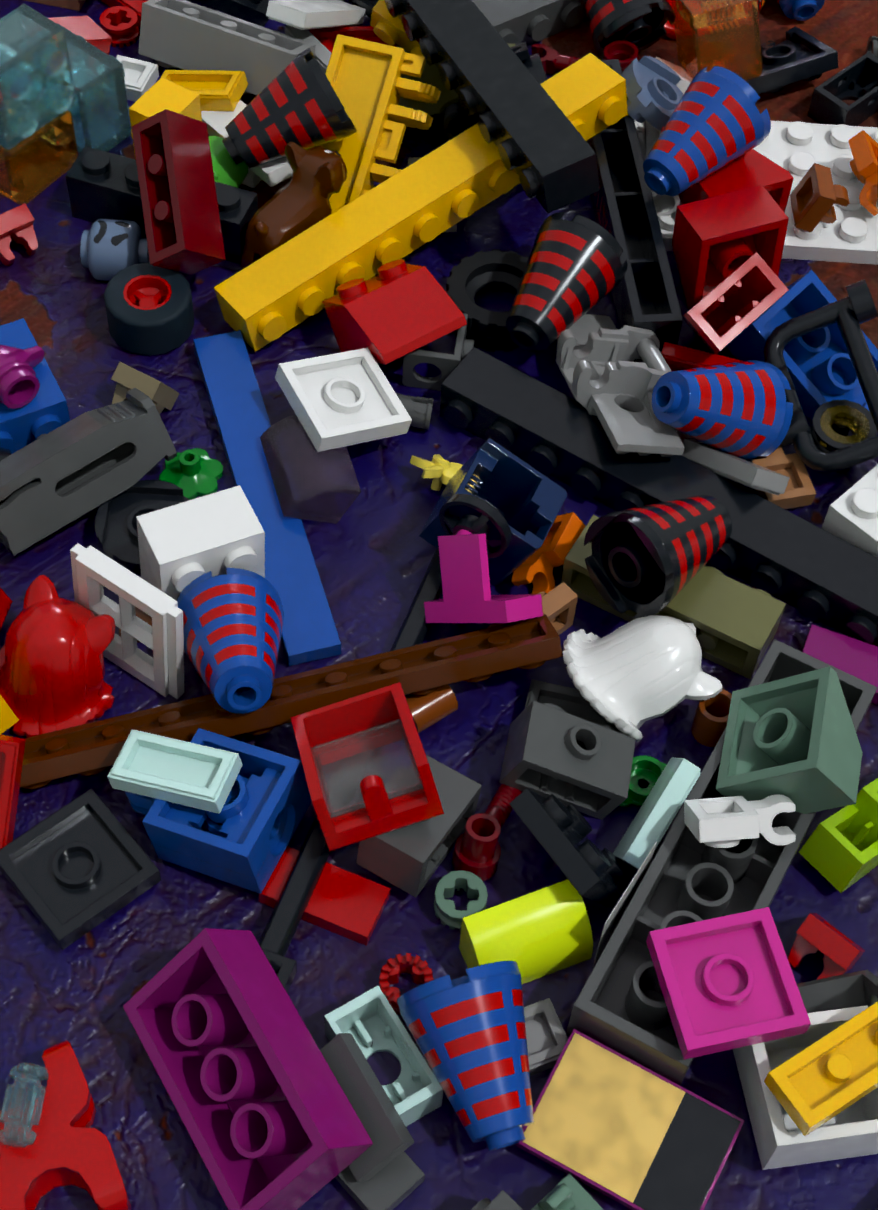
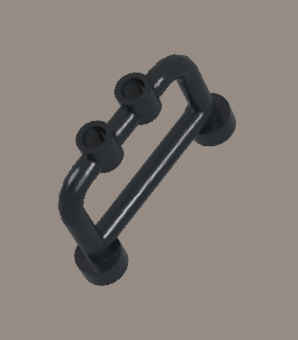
[763,279,878,473]

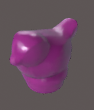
[0,345,45,409]

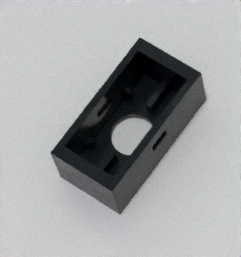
[807,52,878,126]

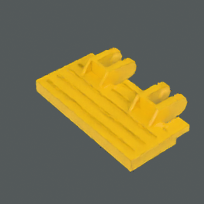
[307,34,441,214]

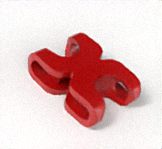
[0,1040,131,1210]

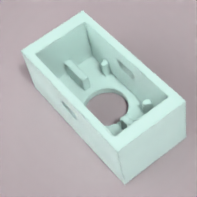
[324,986,443,1127]

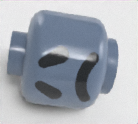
[80,219,150,281]

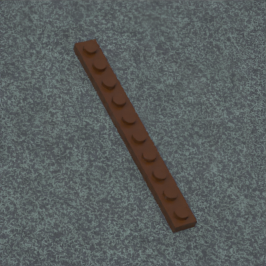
[20,614,563,789]

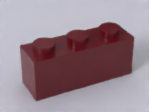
[131,109,226,275]

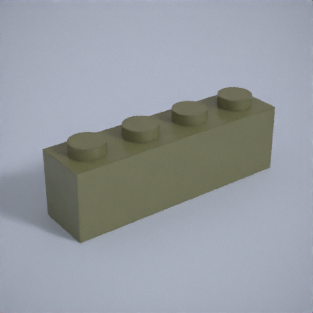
[560,514,786,680]

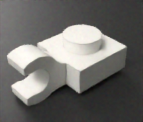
[684,794,796,848]

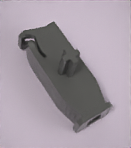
[0,388,177,556]

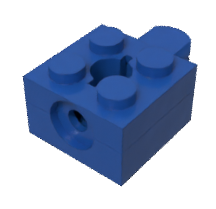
[124,728,312,894]

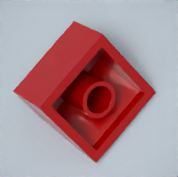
[672,185,789,310]
[323,259,467,365]

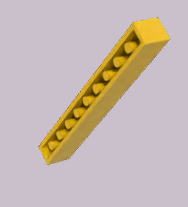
[213,53,628,352]

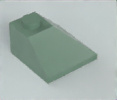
[716,666,863,814]

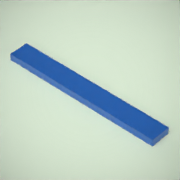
[193,330,341,666]

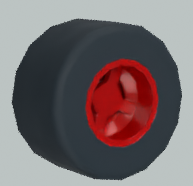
[104,262,194,356]

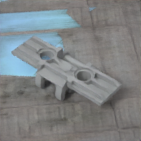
[556,314,685,457]

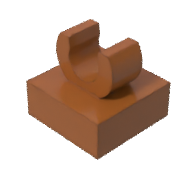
[790,163,849,232]

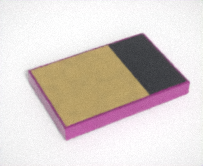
[515,1029,745,1210]

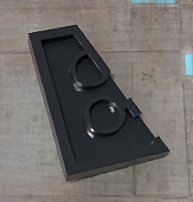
[720,27,838,94]

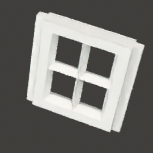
[70,543,184,699]

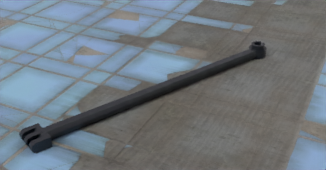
[258,548,443,993]

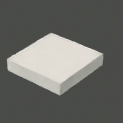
[275,347,412,452]

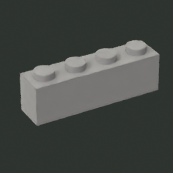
[138,0,316,95]

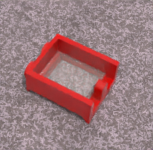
[290,682,444,851]

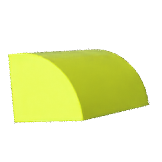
[459,879,593,985]

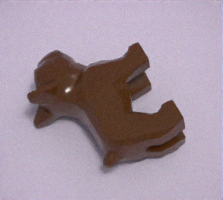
[241,142,347,269]

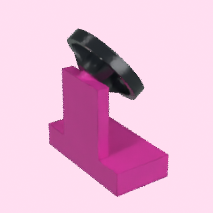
[424,494,543,623]

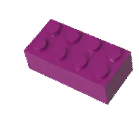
[123,928,373,1210]

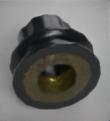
[810,400,877,473]

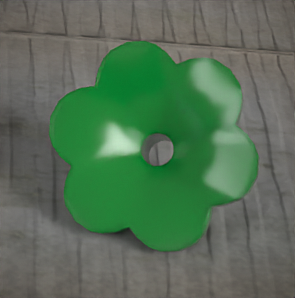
[159,448,223,500]

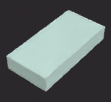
[107,729,243,814]
[613,757,701,870]

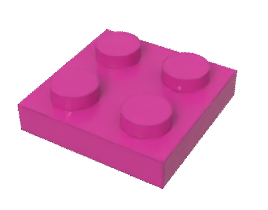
[646,907,811,1060]

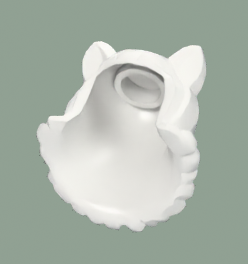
[562,615,723,742]

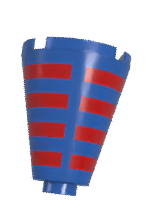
[643,66,771,197]
[652,360,793,461]
[176,568,284,714]
[397,961,534,1151]

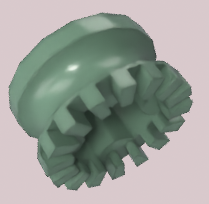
[434,870,488,931]

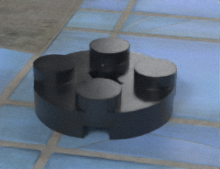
[95,480,189,576]

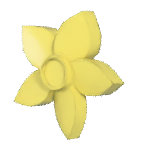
[410,454,463,491]

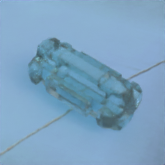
[0,1062,49,1148]

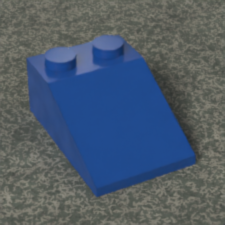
[726,270,878,420]

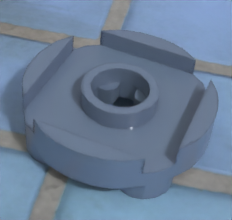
[621,56,683,132]

